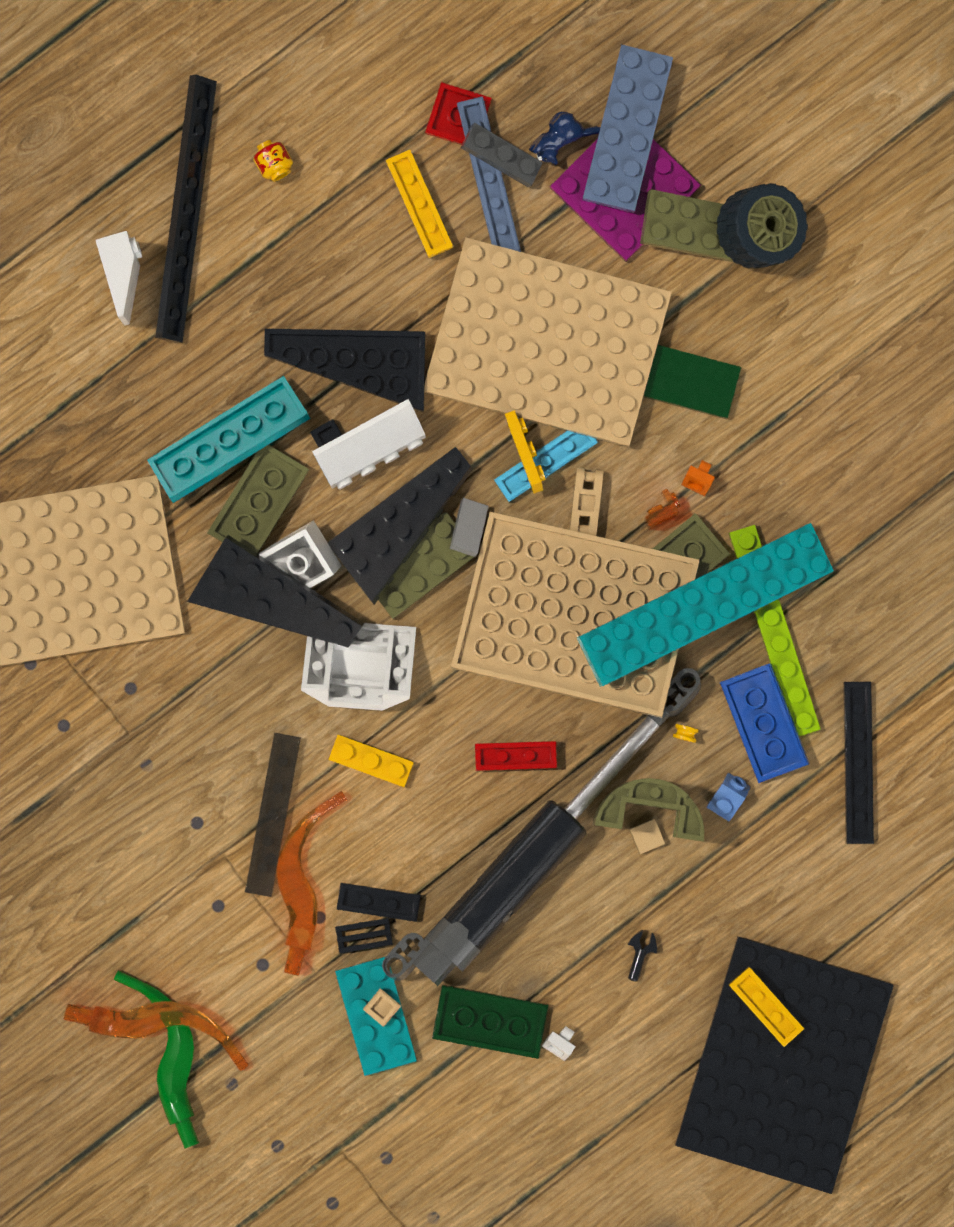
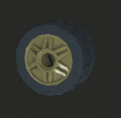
[716,183,808,269]

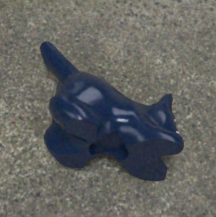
[529,111,601,165]

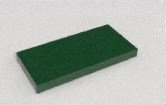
[643,345,741,419]
[432,985,548,1059]

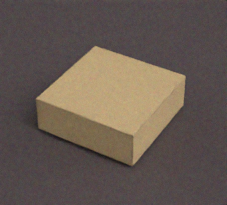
[630,819,665,854]
[363,988,401,1027]

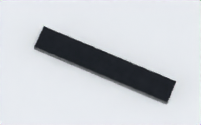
[843,682,874,844]

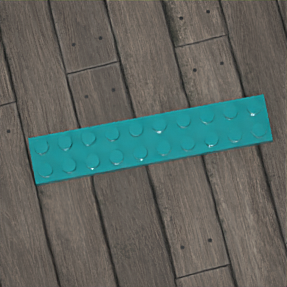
[576,523,834,687]

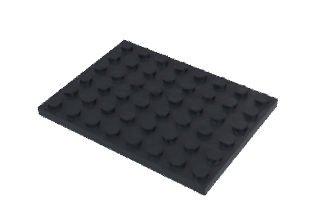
[675,936,894,1194]

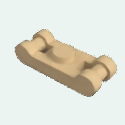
[570,468,604,536]

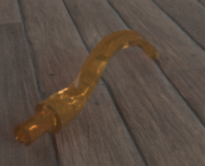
[277,791,347,976]
[64,1001,248,1071]

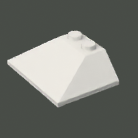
[301,623,416,711]

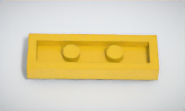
[505,410,546,494]
[328,735,414,788]
[729,967,804,1047]

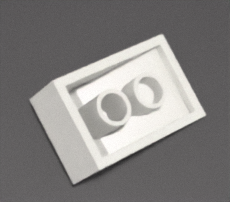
[96,231,142,326]
[259,520,342,588]

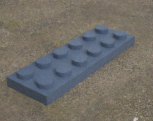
[583,44,673,213]

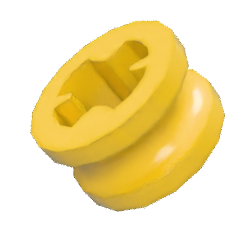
[672,724,699,743]

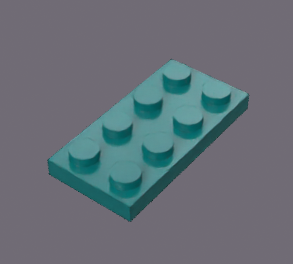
[335,956,417,1076]

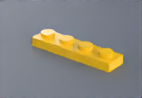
[386,150,453,258]

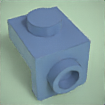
[707,773,750,822]

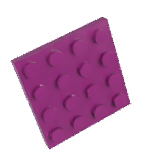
[550,139,701,262]

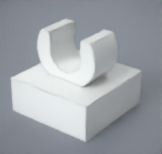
[542,1026,576,1061]

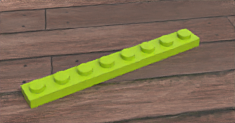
[729,525,821,736]

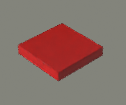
[425,82,492,145]

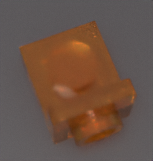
[644,489,681,529]

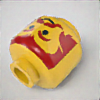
[253,140,293,182]

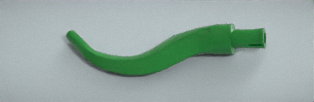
[114,970,199,1149]

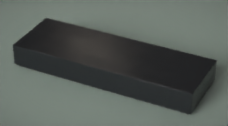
[336,883,421,922]

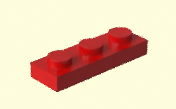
[475,741,557,771]

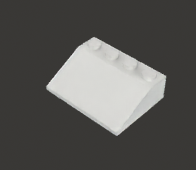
[312,399,426,489]

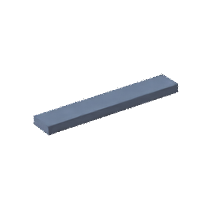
[457,96,521,252]

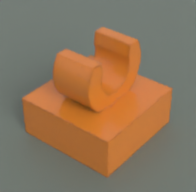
[681,460,715,496]

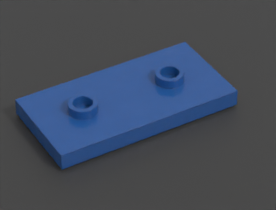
[720,663,810,783]

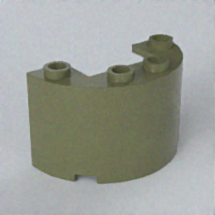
[593,778,704,842]

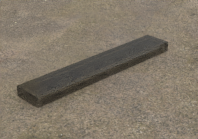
[245,733,301,897]

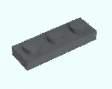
[461,123,543,187]

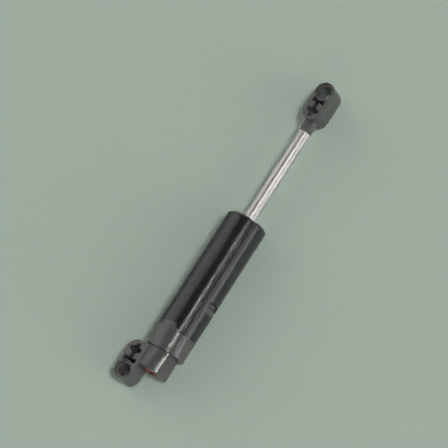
[382,668,701,986]

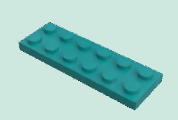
[147,376,311,503]

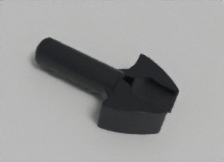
[628,930,657,982]

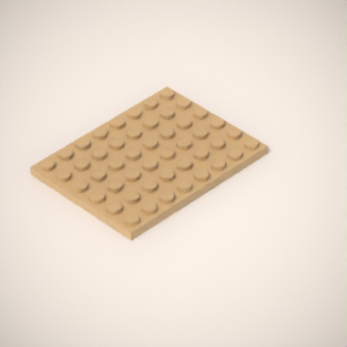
[424,237,672,447]
[0,475,186,667]
[451,512,700,718]

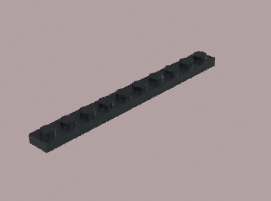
[155,75,217,343]

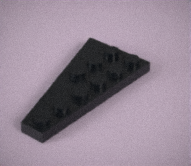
[264,328,425,412]
[328,447,473,605]
[187,535,364,648]

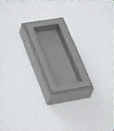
[450,498,489,557]

